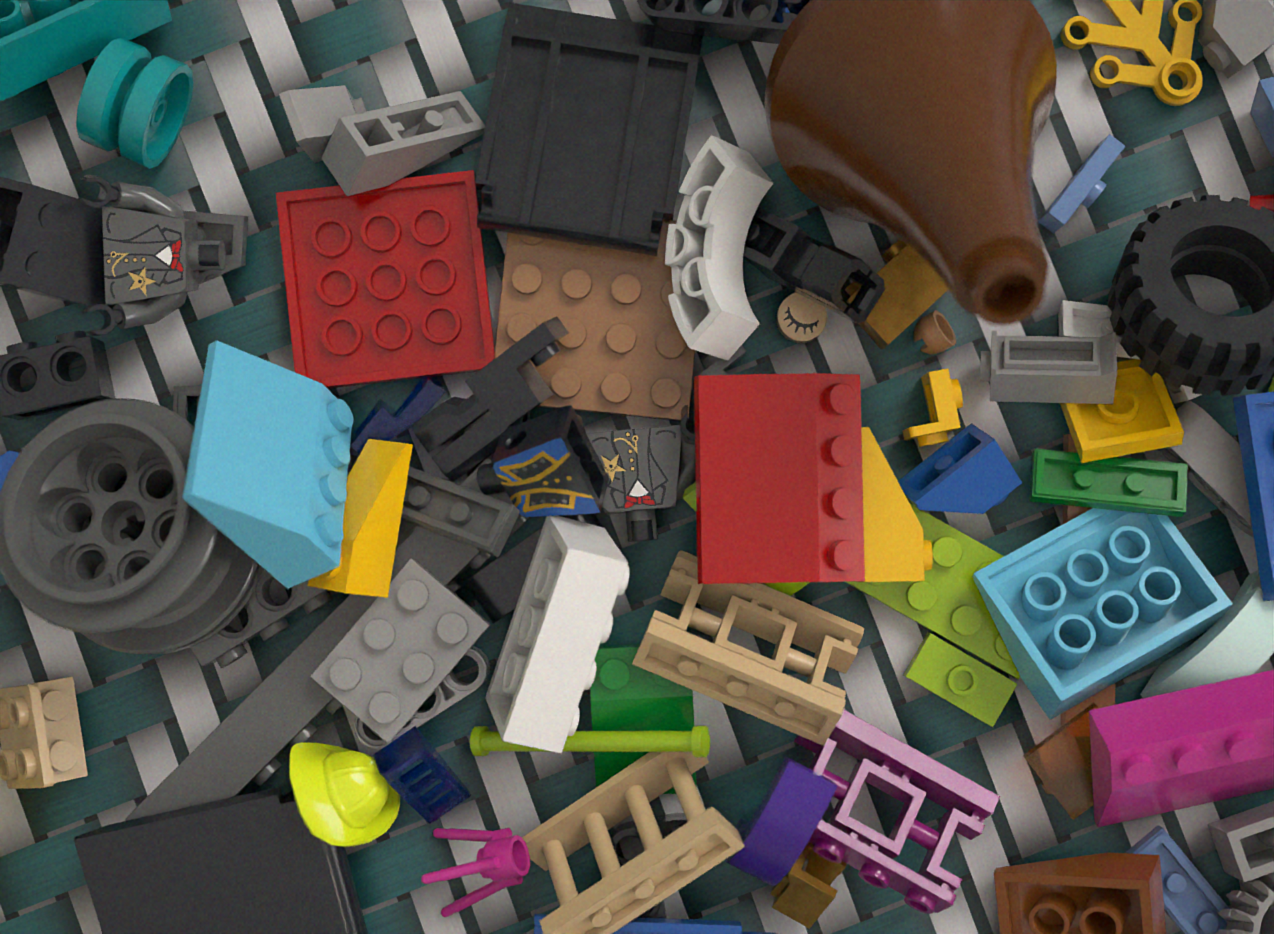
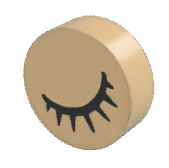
[776,292,827,343]

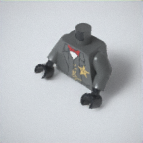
[78,175,226,336]
[577,405,696,542]

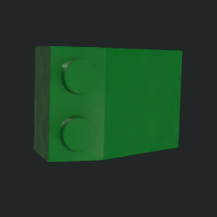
[590,644,697,794]

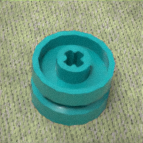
[76,38,194,169]

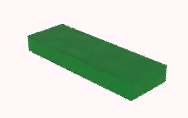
[1029,448,1188,517]

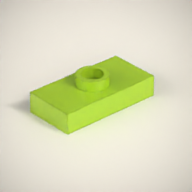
[903,632,1017,727]

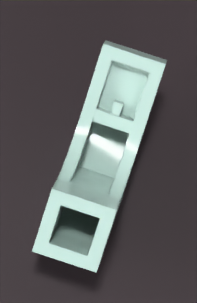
[1140,569,1274,698]

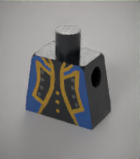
[477,405,609,517]

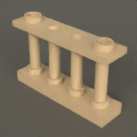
[522,752,745,934]

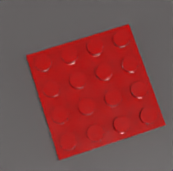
[276,170,495,389]

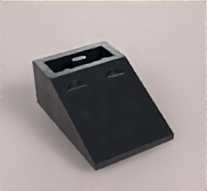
[0,177,116,310]

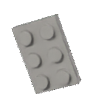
[310,558,491,744]

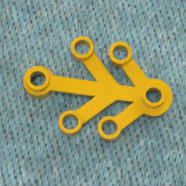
[1061,0,1203,106]

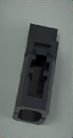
[743,207,885,323]
[412,317,569,482]

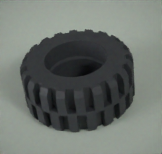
[1108,195,1274,396]

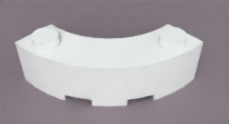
[665,135,773,361]

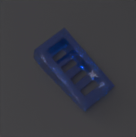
[373,726,471,824]

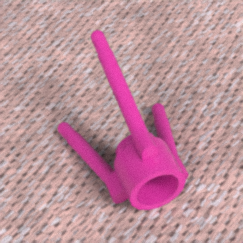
[421,828,530,917]

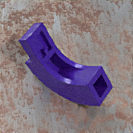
[725,756,838,886]

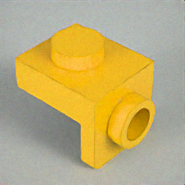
[903,368,963,447]

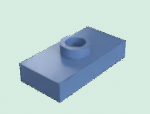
[1038,134,1125,234]

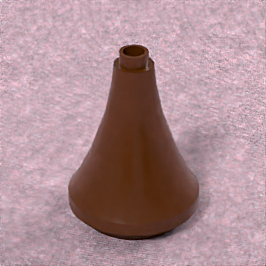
[765,0,1057,326]

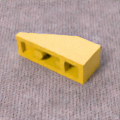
[856,427,933,582]
[307,439,413,598]

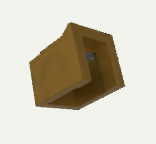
[770,842,847,929]

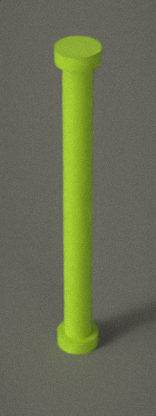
[470,726,710,757]

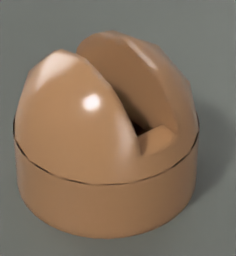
[913,310,956,355]

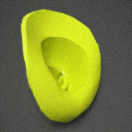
[289,743,401,847]

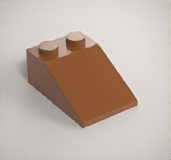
[994,852,1166,934]

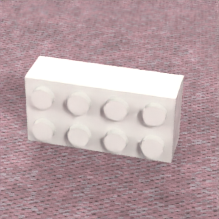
[485,516,630,753]

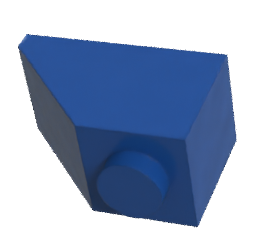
[898,423,1022,514]

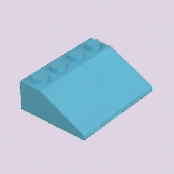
[183,341,354,589]
[972,508,1233,720]

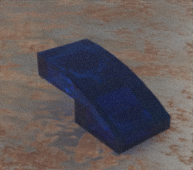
[350,375,445,453]

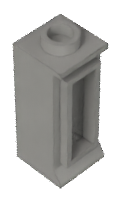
[980,331,1117,404]

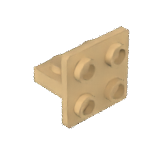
[0,677,88,789]

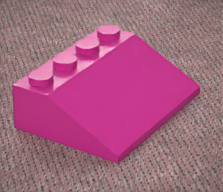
[1089,670,1274,827]

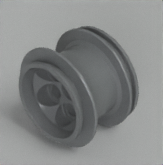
[0,398,263,654]

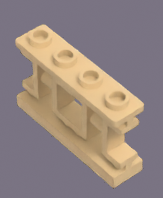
[632,551,864,746]

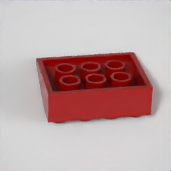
[694,373,865,584]

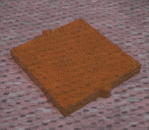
[1023,702,1098,820]

